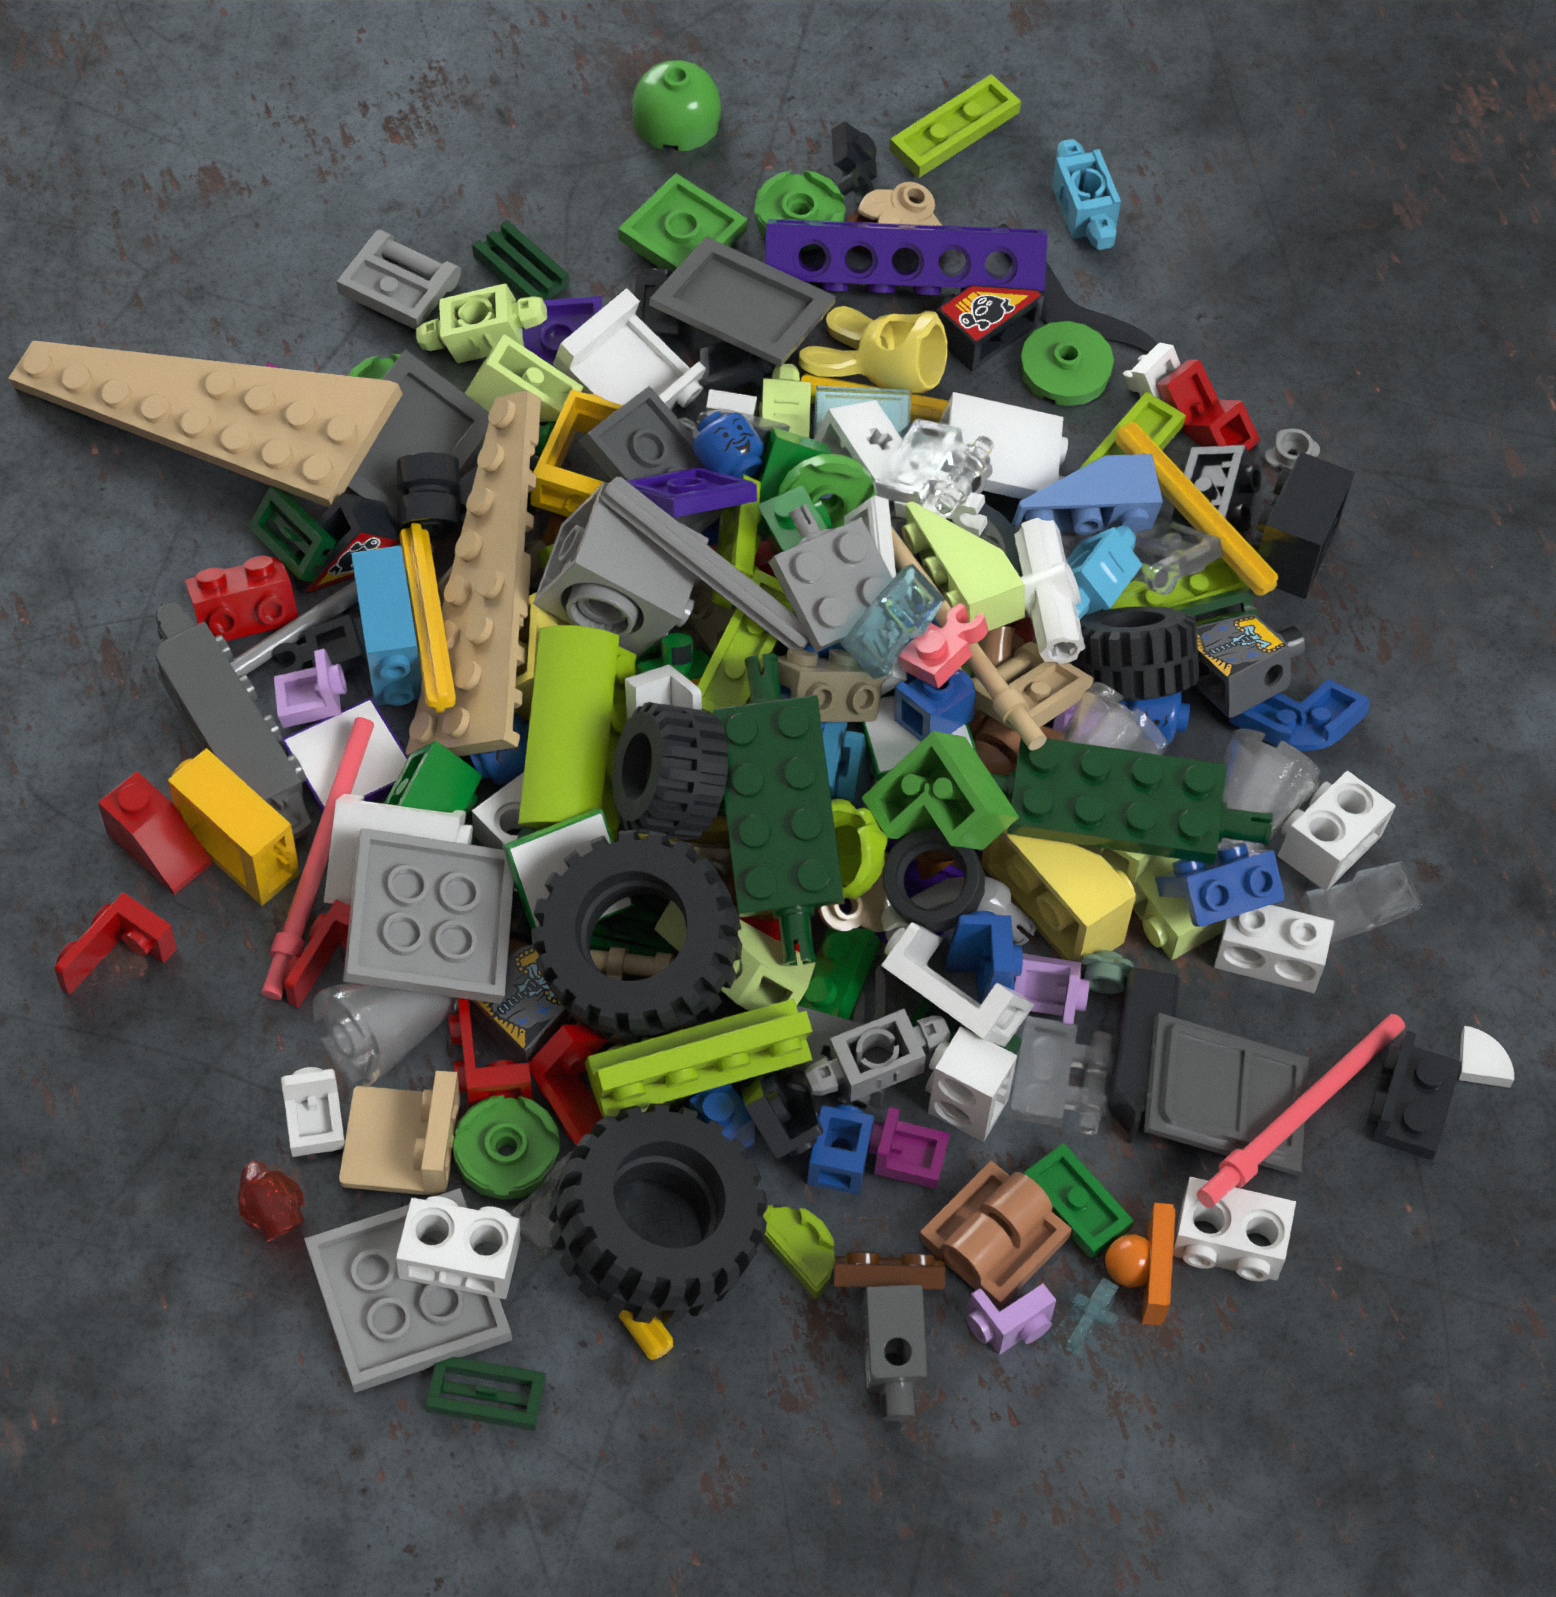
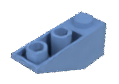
[1012,454,1163,535]

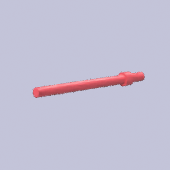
[261,717,374,1000]
[1197,1014,1405,1208]

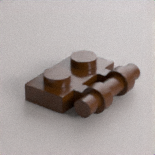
[834,1251,945,1290]

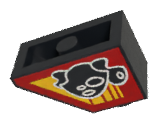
[936,285,1044,372]
[292,493,400,594]

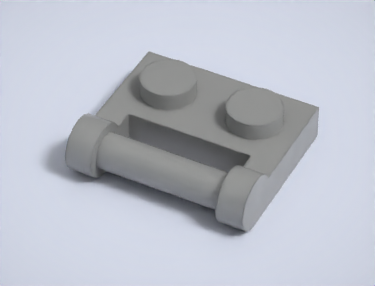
[337,229,461,330]

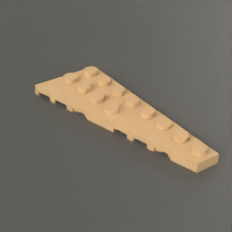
[8,341,403,508]
[406,390,541,757]

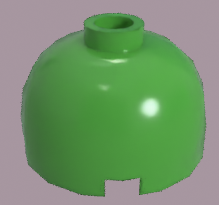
[632,60,721,151]

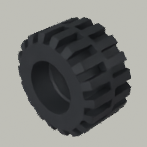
[1073,606,1199,701]
[612,702,728,840]

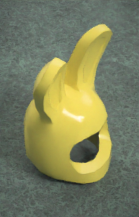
[798,306,947,394]

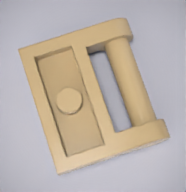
[971,642,1093,732]

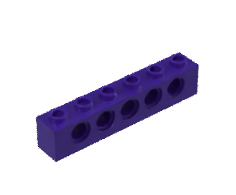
[765,219,1048,295]

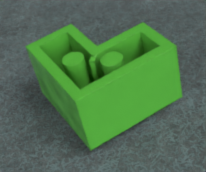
[861,731,1019,850]

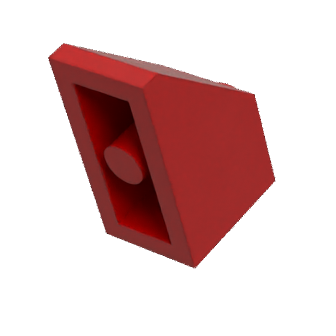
[98,771,212,895]

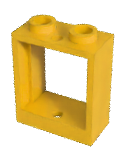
[530,389,623,517]
[168,748,300,906]

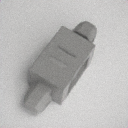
[804,1009,951,1102]

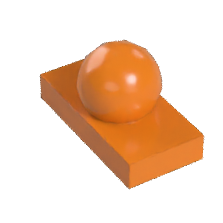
[1105,1203,1175,1326]

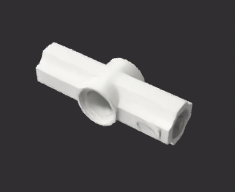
[1014,518,1085,664]

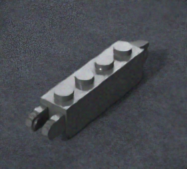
[155,601,312,841]

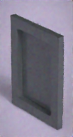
[649,236,836,367]
[346,349,489,527]
[1144,1013,1309,1176]

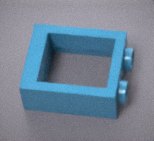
[351,545,422,706]

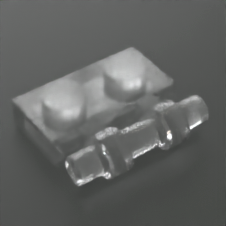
[875,419,994,516]
[1008,1016,1115,1135]

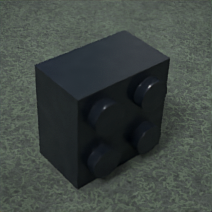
[1252,451,1355,600]

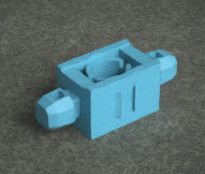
[1052,139,1121,250]
[1066,525,1143,620]

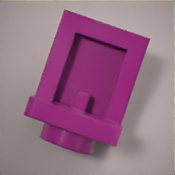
[868,1106,950,1189]

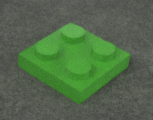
[618,173,748,271]

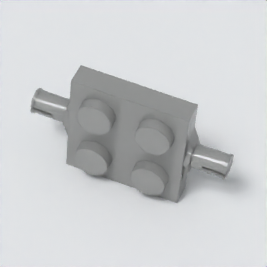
[769,504,908,668]

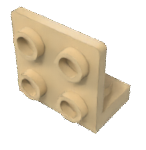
[339,1070,460,1196]

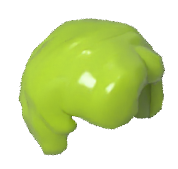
[832,799,888,899]

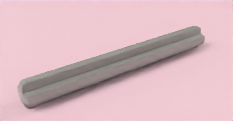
[601,476,809,649]

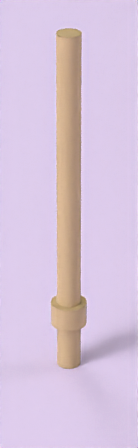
[891,526,1047,750]

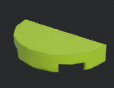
[762,1205,835,1300]

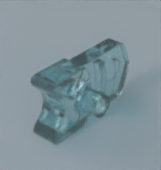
[1065,1277,1120,1355]

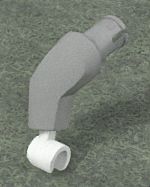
[881,877,1036,946]

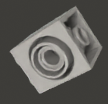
[533,482,709,659]

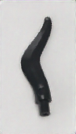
[997,223,1157,353]

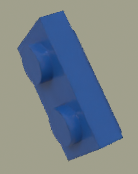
[1155,843,1285,927]
[945,911,1023,1004]

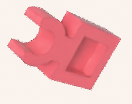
[897,603,988,689]

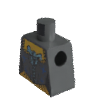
[1194,614,1305,719]
[468,945,576,1064]

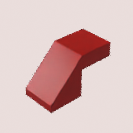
[1156,359,1261,451]

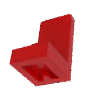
[54,892,177,994]
[283,899,351,1008]
[449,998,532,1109]
[529,1024,608,1146]

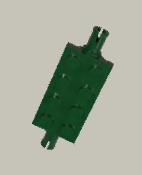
[713,654,845,967]
[990,738,1273,864]

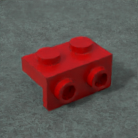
[185,556,298,641]

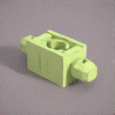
[416,283,547,364]
[759,364,811,438]

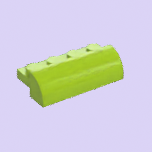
[518,625,636,843]
[585,999,813,1118]

